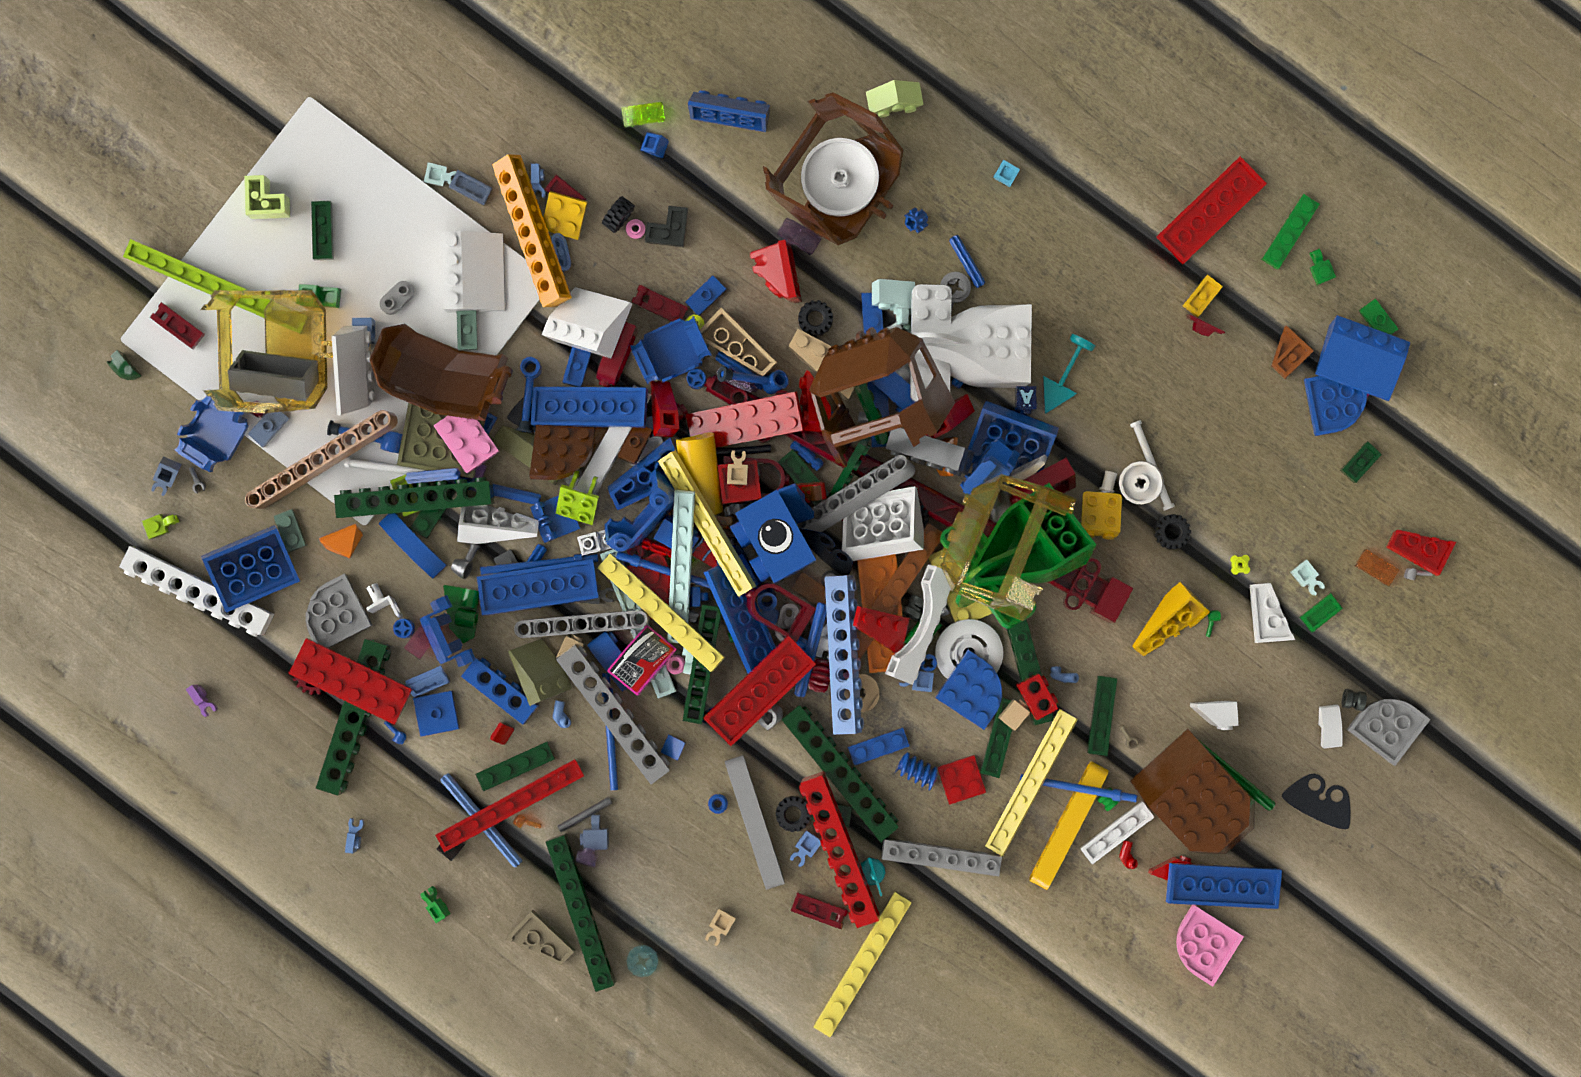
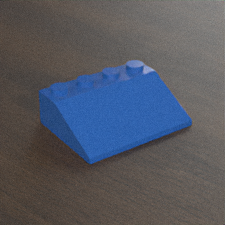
[688,90,770,132]
[1315,315,1410,401]
[968,401,1059,476]
[201,525,300,613]

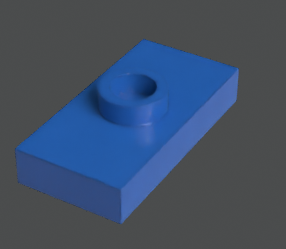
[685,276,726,316]

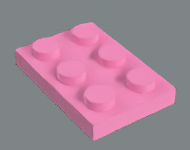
[434,416,500,474]

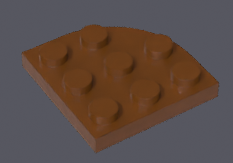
[529,425,595,480]

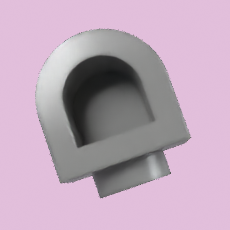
[758,704,783,730]

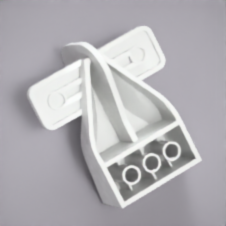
[910,284,1032,402]

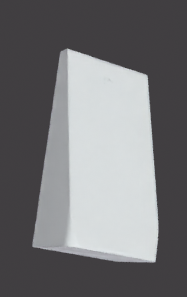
[1010,455,1047,486]

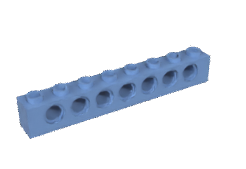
[825,575,864,735]

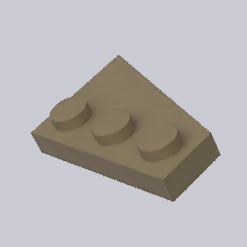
[506,910,575,965]

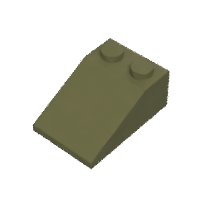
[508,639,572,706]

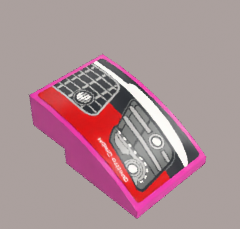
[607,625,677,696]

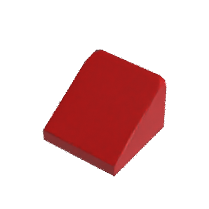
[490,722,514,745]

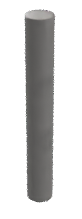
[558,797,612,832]

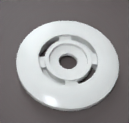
[935,619,1003,679]

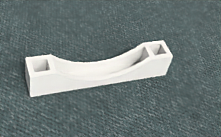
[885,565,956,685]

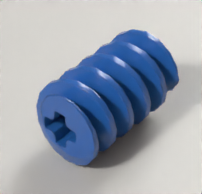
[895,752,938,791]

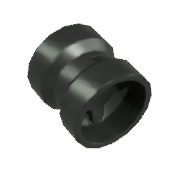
[902,595,924,622]
[1341,689,1367,711]

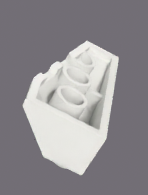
[457,505,539,544]

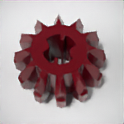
[808,659,830,693]

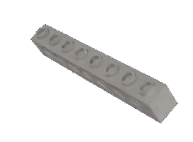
[556,644,670,784]

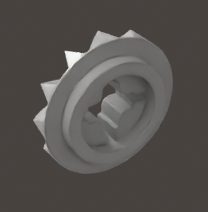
[940,272,971,303]

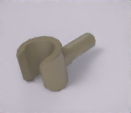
[1119,724,1139,749]

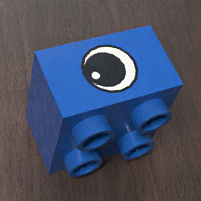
[730,490,816,585]

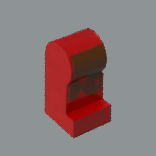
[796,482,827,502]

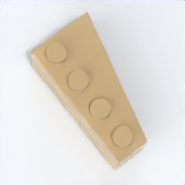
[700,308,779,377]
[789,329,854,401]

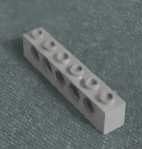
[881,838,1002,876]

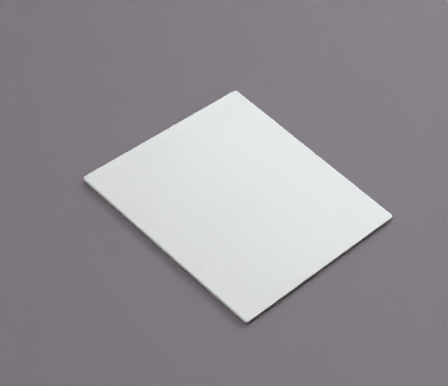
[121,97,539,525]

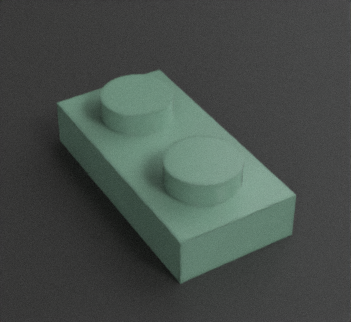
[456,310,478,351]
[274,509,307,553]

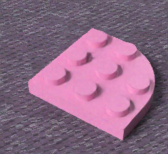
[1176,905,1244,987]

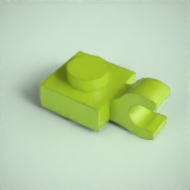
[142,514,179,539]

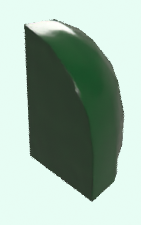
[107,350,141,380]

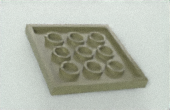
[397,403,485,479]

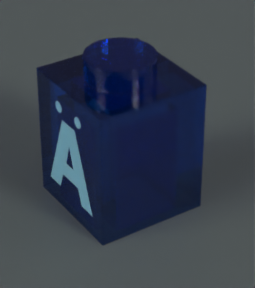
[1015,386,1037,415]

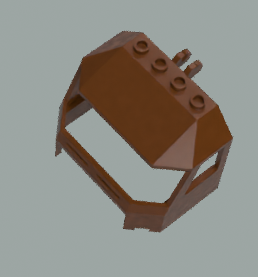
[763,92,904,246]
[809,327,955,467]

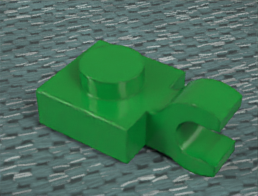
[1309,248,1336,285]
[420,886,451,923]

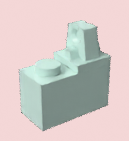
[872,279,915,325]

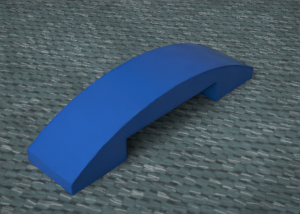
[378,513,447,579]

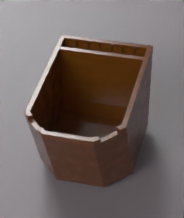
[1130,729,1255,854]

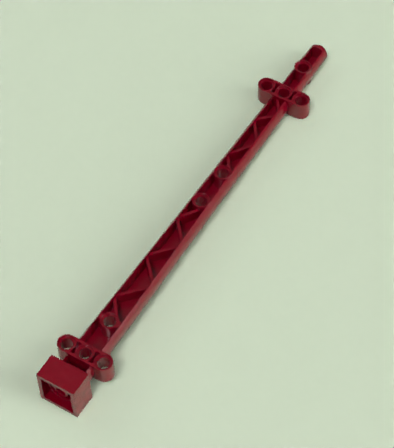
[704,375,1134,623]

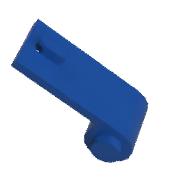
[870,372,915,413]
[587,631,627,692]

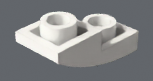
[577,530,612,556]
[1318,705,1342,749]

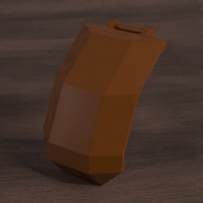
[370,324,513,421]

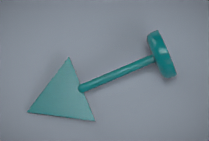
[1043,334,1096,414]
[861,858,886,896]

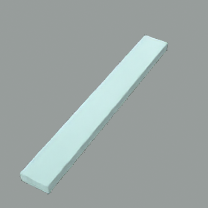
[667,490,695,643]
[600,549,676,698]

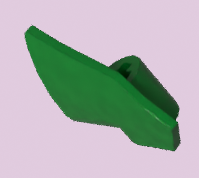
[443,585,479,644]

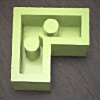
[866,80,924,118]
[244,175,290,219]

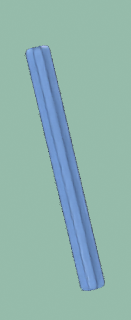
[440,773,522,867]

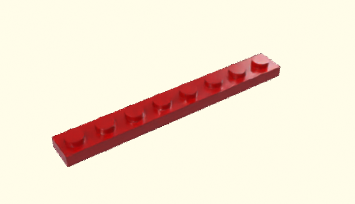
[435,759,584,852]

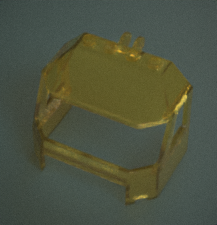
[200,290,333,413]
[939,474,1076,621]

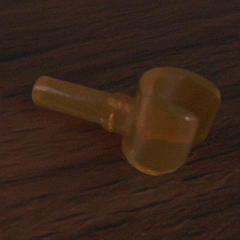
[513,815,542,829]

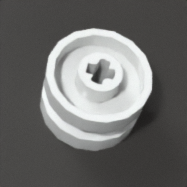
[1119,461,1164,505]

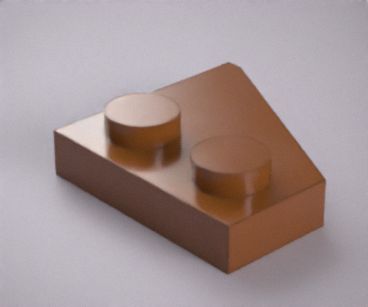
[1271,325,1314,379]

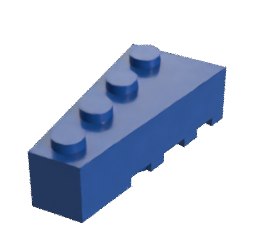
[608,438,677,510]

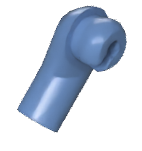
[1050,666,1079,683]
[552,700,571,728]

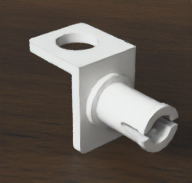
[366,583,404,619]

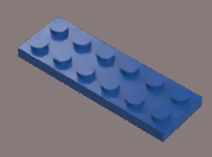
[531,387,648,428]
[477,559,599,616]
[703,564,776,674]
[1166,863,1282,909]

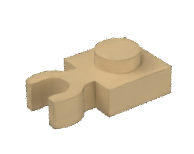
[727,450,748,485]
[705,908,736,946]

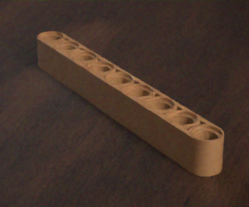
[245,410,398,509]

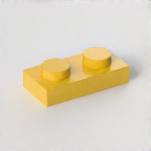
[1182,275,1223,318]

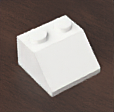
[1190,701,1239,730]

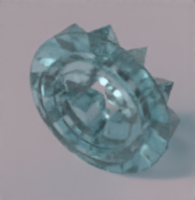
[626,945,658,978]

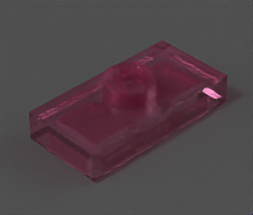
[404,625,443,660]

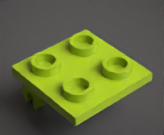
[555,470,599,525]

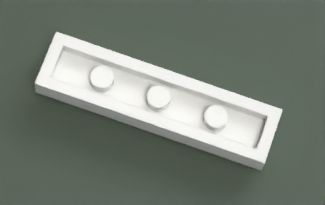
[1080,801,1154,864]

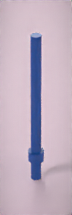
[616,551,710,589]
[480,554,598,575]
[601,673,618,790]
[1020,774,1138,803]

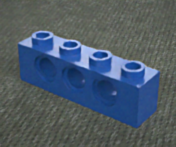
[461,657,539,725]

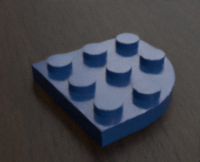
[1304,376,1367,436]
[935,649,1002,730]

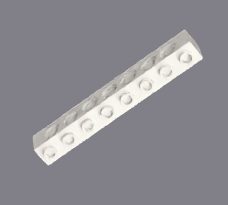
[119,546,274,637]

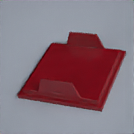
[1185,314,1225,337]

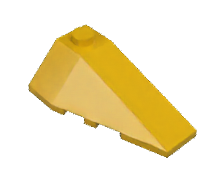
[1132,582,1210,656]

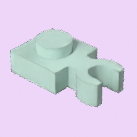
[424,163,456,187]
[1290,560,1325,595]
[682,648,693,674]

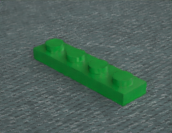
[1261,194,1320,270]

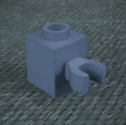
[151,456,182,496]
[580,815,609,850]

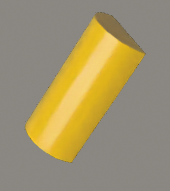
[676,432,723,515]

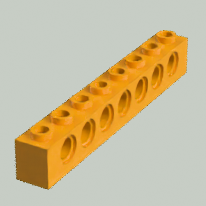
[492,154,572,307]

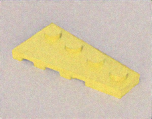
[928,549,993,622]

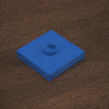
[413,691,460,737]

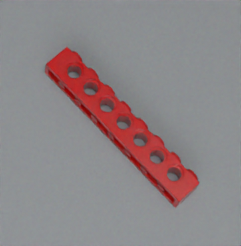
[799,771,880,928]

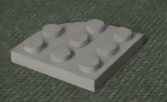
[306,574,372,648]
[1346,699,1430,766]

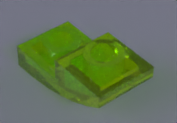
[621,102,665,127]

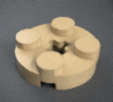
[844,674,879,712]

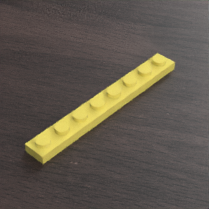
[658,450,756,597]
[598,553,725,672]
[985,709,1078,856]
[813,891,912,1037]

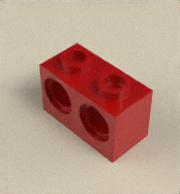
[1016,673,1059,720]

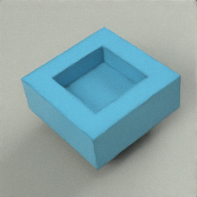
[993,160,1020,187]

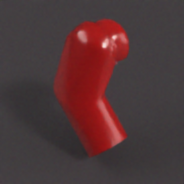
[1119,840,1138,869]

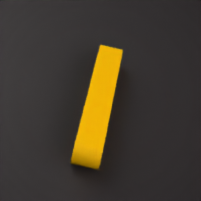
[1029,761,1109,890]

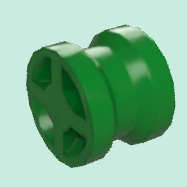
[1096,787,1119,812]

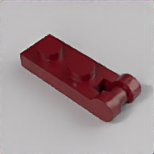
[631,285,688,322]
[150,302,205,350]
[790,892,848,929]

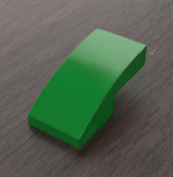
[297,284,341,308]

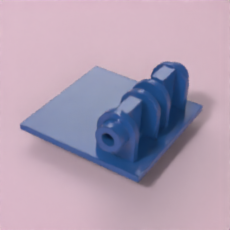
[530,496,580,543]

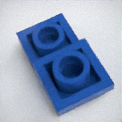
[778,484,814,524]

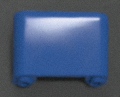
[605,469,675,552]

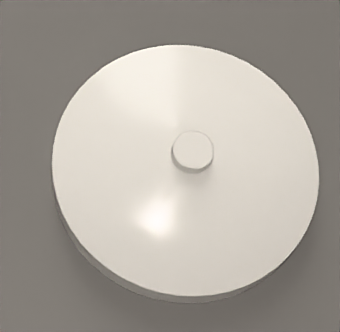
[801,138,879,216]

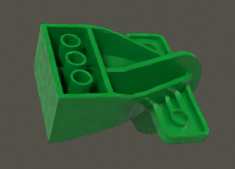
[940,483,1096,629]

